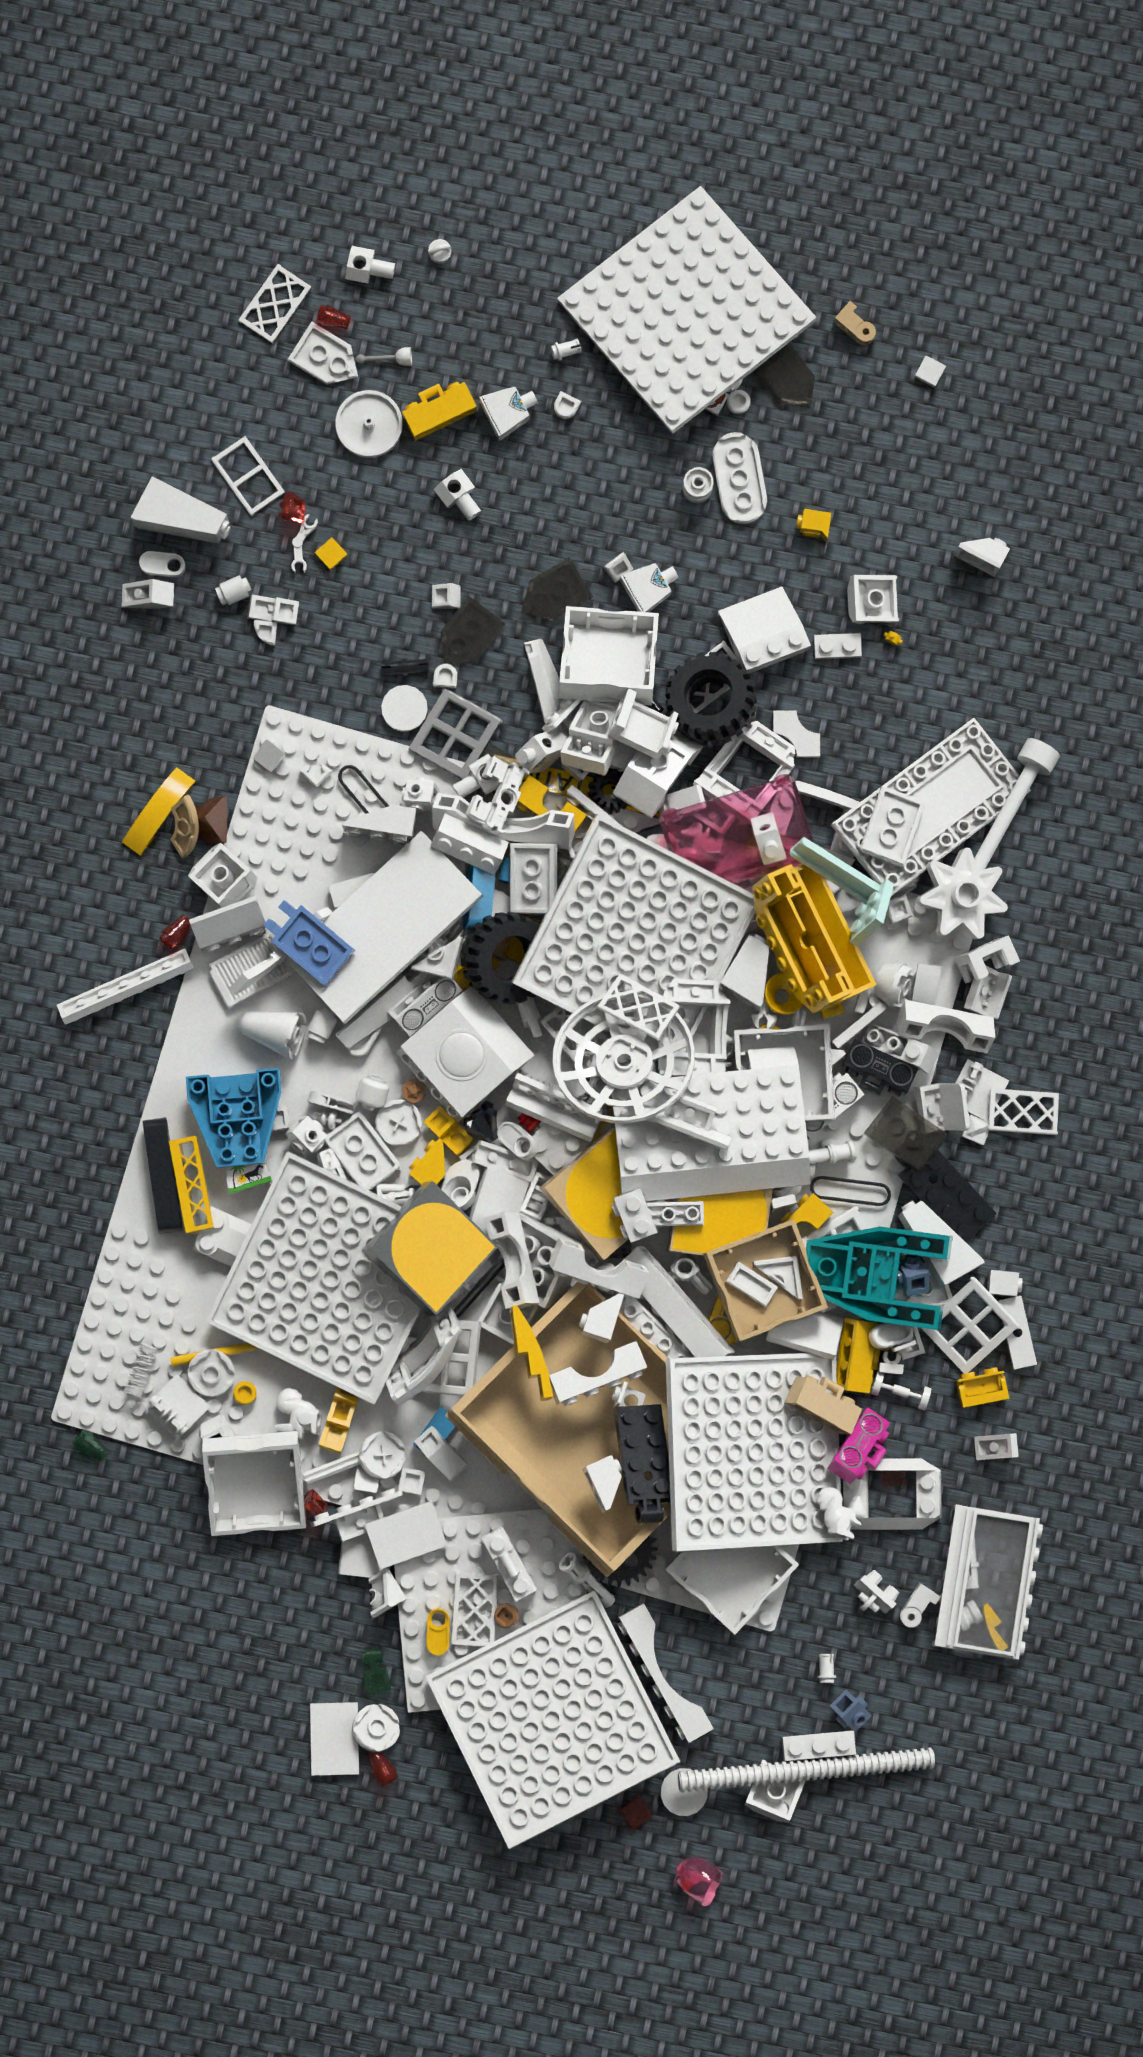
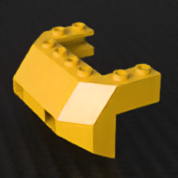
[752,864,877,1013]

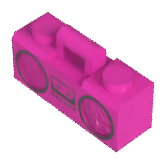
[827,1407,890,1484]

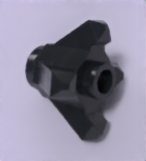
[463,1101,498,1143]

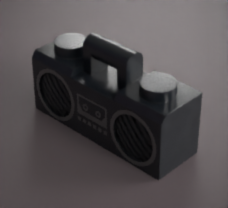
[842,1039,919,1097]

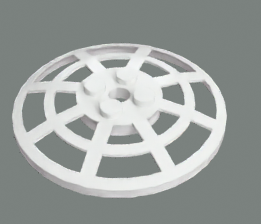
[553,992,695,1123]

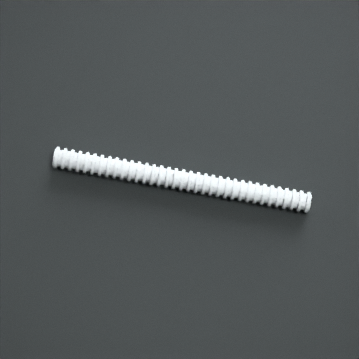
[678,1748,935,1793]

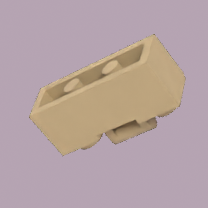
[784,1375,862,1434]

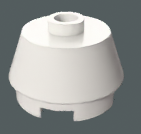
[874,963,916,1008]

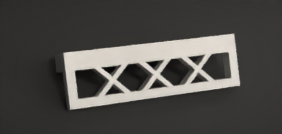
[505,1073,604,1143]

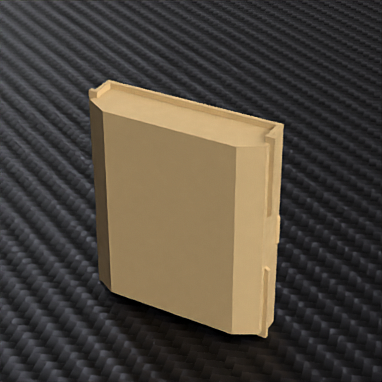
[445,1281,671,1577]

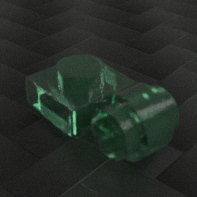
[362,1647,392,1695]

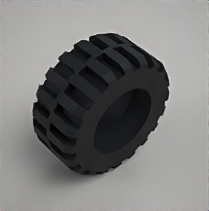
[665,652,757,746]
[461,912,540,1004]

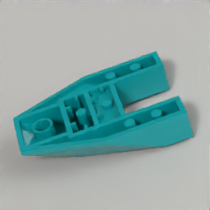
[806,1226,953,1330]

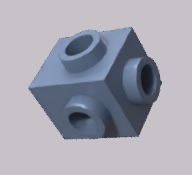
[897,1256,931,1296]
[830,1689,872,1732]

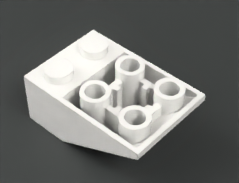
[342,805,417,845]

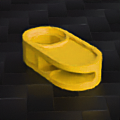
[426,1608,450,1656]

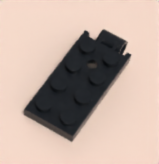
[892,1138,997,1243]
[613,1404,671,1524]

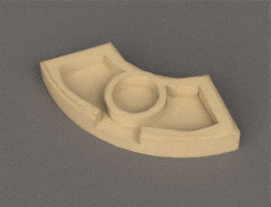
[170,795,199,858]

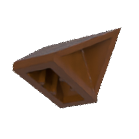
[196,796,228,845]

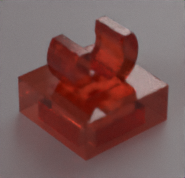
[278,492,305,524]

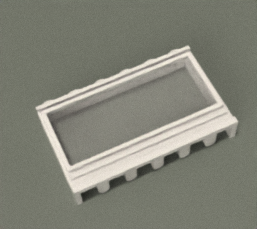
[932,1504,1043,1660]

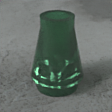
[72,1429,109,1461]

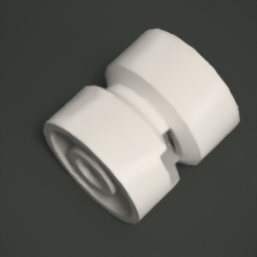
[682,467,714,503]

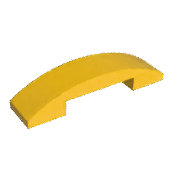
[122,767,196,856]

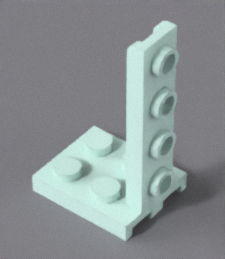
[790,837,894,946]

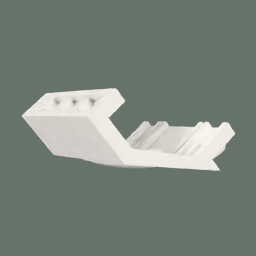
[396,987,534,1123]

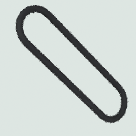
[338,765,389,814]
[810,1176,891,1206]
[453,1257,505,1318]

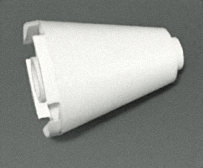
[238,1011,306,1059]

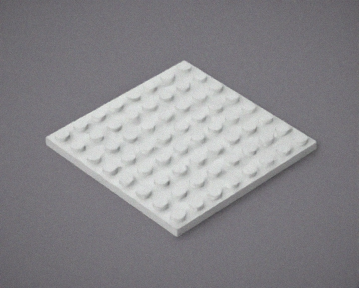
[557,186,817,434]
[512,814,755,1053]
[205,1151,421,1405]
[666,1353,843,1551]
[394,1508,587,1712]
[425,1590,680,1849]

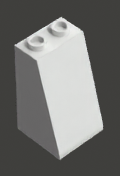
[131,477,231,544]

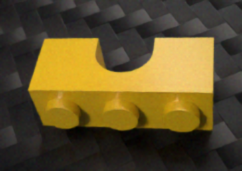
[515,775,587,833]
[780,1193,834,1230]

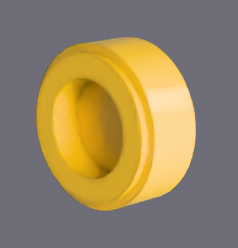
[233,1381,257,1405]

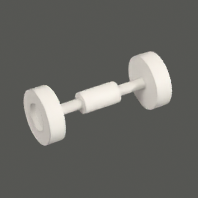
[870,1371,931,1411]

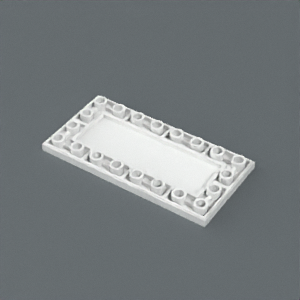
[831,718,1031,896]
[284,831,484,1024]

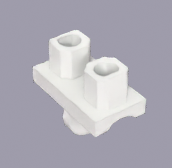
[854,1570,899,1614]

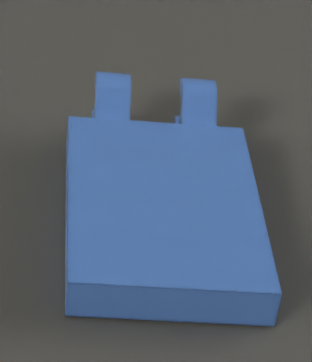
[263,900,355,986]

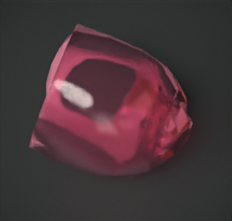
[675,1856,723,1906]

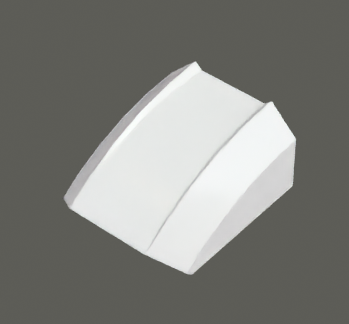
[188,843,257,908]

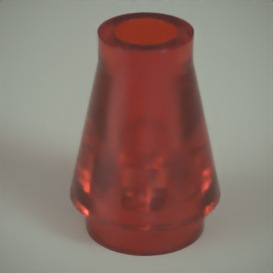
[316,304,351,329]
[159,914,191,949]
[367,1751,398,1786]

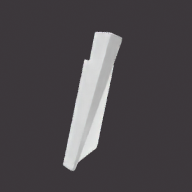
[524,639,569,739]
[336,959,429,1048]

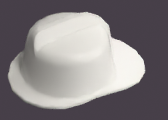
[441,1160,480,1211]

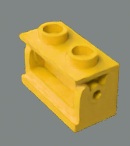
[956,1367,1010,1408]

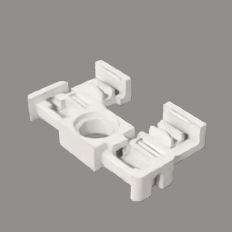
[465,756,529,835]

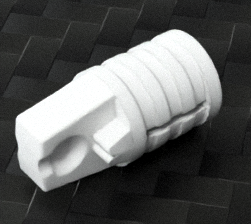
[515,996,543,1039]
[316,1149,347,1180]

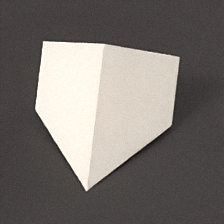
[369,1568,406,1620]

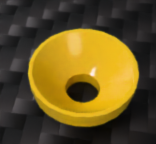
[764,972,803,1015]

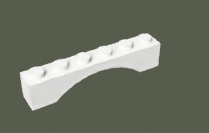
[432,793,575,850]
[618,1603,714,1743]

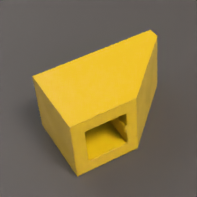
[409,1138,446,1185]

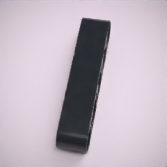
[142,1117,183,1234]

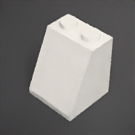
[720,934,769,1011]

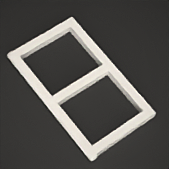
[211,436,285,516]

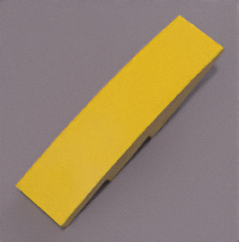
[509,1305,553,1401]
[318,1387,359,1454]

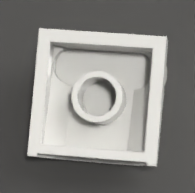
[847,575,899,624]
[192,1207,252,1267]
[478,1283,540,1345]
[745,1760,806,1823]

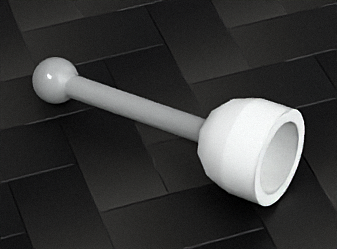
[356,347,412,366]

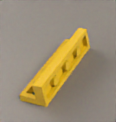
[169,1135,214,1235]

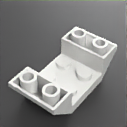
[613,730,703,819]

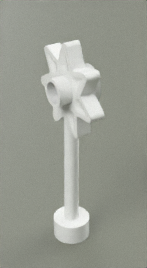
[916,738,1060,939]

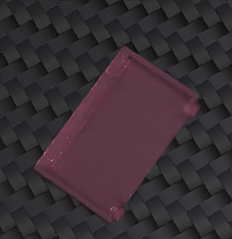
[659,774,814,884]

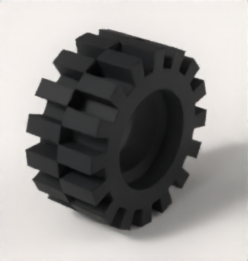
[589,768,627,814]

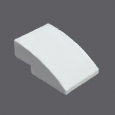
[561,700,620,776]

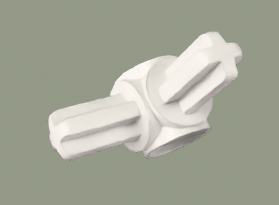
[668,1253,713,1295]

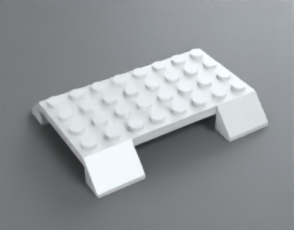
[611,1045,810,1202]

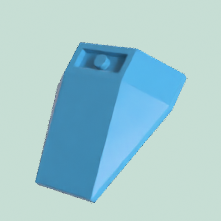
[186,1068,282,1168]

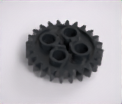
[582,1536,658,1587]

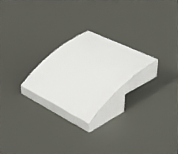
[338,1533,390,1578]

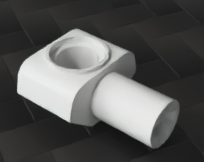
[345,246,395,283]
[434,469,481,521]
[453,754,501,798]

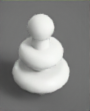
[311,1110,342,1130]

